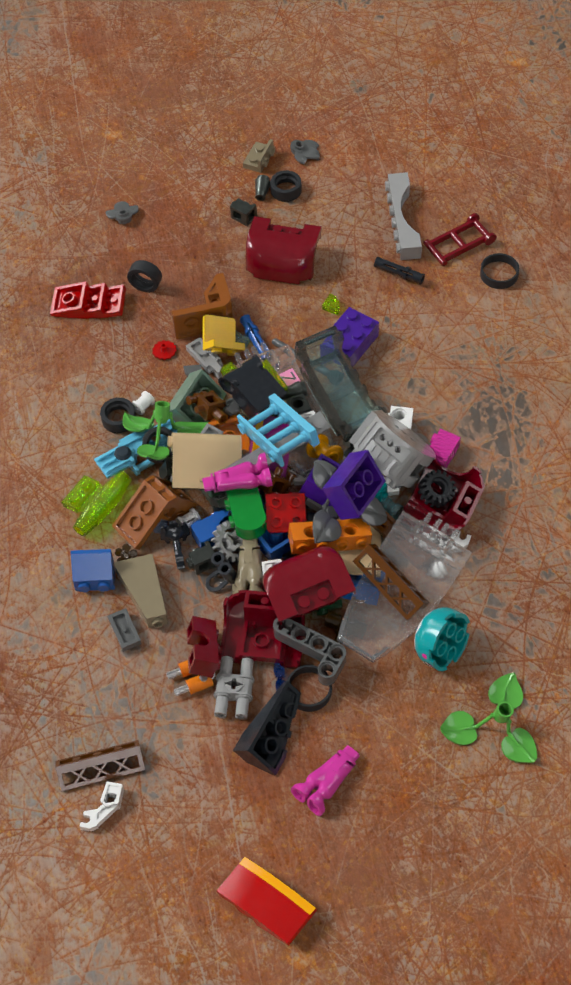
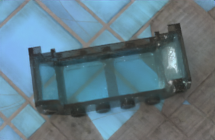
[294,326,388,442]

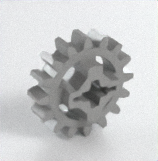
[211,521,243,563]

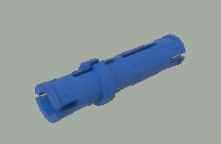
[240,315,272,361]

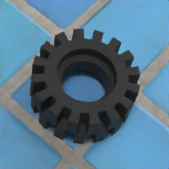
[418,470,456,508]

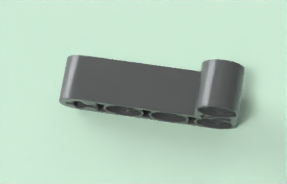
[273,618,346,686]

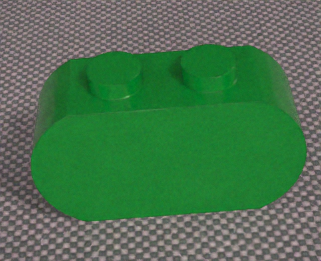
[224,487,267,540]

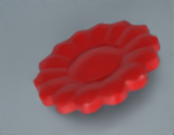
[152,340,177,360]

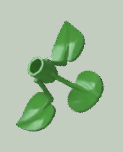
[122,401,208,460]
[440,673,537,763]

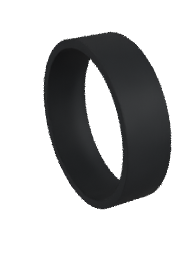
[480,253,519,289]
[287,665,332,712]

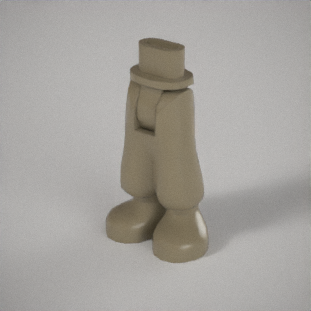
[233,538,265,594]

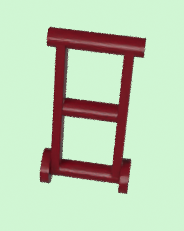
[423,213,497,266]

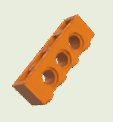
[288,518,372,554]

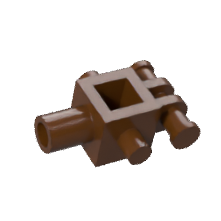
[186,390,228,424]
[258,466,297,499]

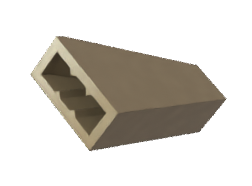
[114,554,168,628]

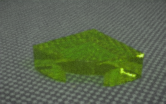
[322,293,340,315]

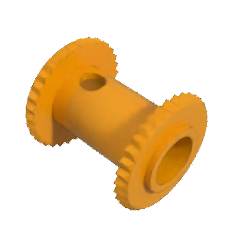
[306,434,344,464]

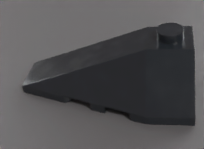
[233,681,301,775]

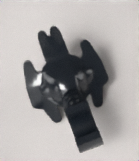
[160,520,190,570]

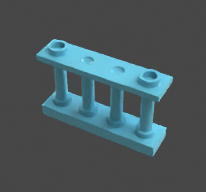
[237,393,320,467]

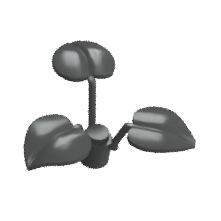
[313,460,387,543]

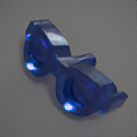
[274,663,285,691]

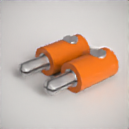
[166,660,215,696]

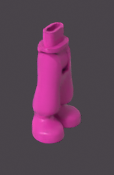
[202,452,273,493]
[291,745,360,816]

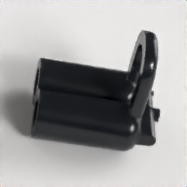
[205,552,237,592]

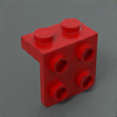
[264,492,306,533]

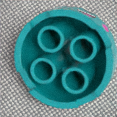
[414,607,470,671]

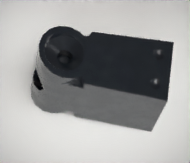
[218,355,287,419]

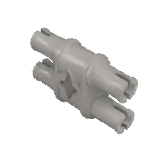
[213,656,255,720]

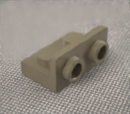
[243,139,275,173]

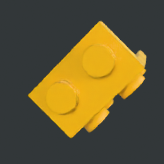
[203,315,245,356]

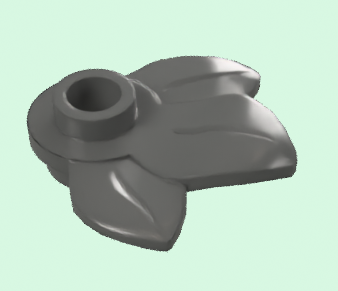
[290,140,320,165]
[105,201,139,224]

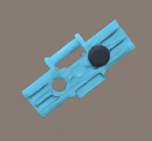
[94,419,177,479]

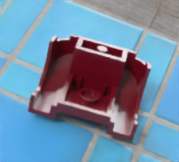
[246,216,322,284]
[397,457,485,538]
[262,546,356,625]
[218,590,305,669]

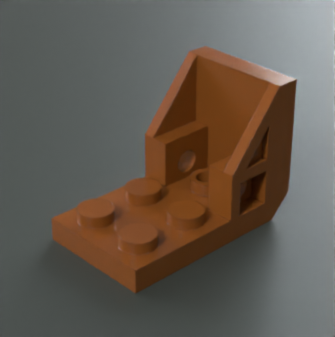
[172,273,233,339]
[112,475,198,550]

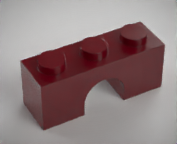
[186,616,221,678]

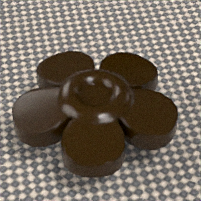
[115,544,138,561]

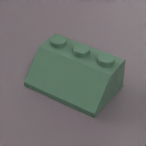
[170,369,227,422]

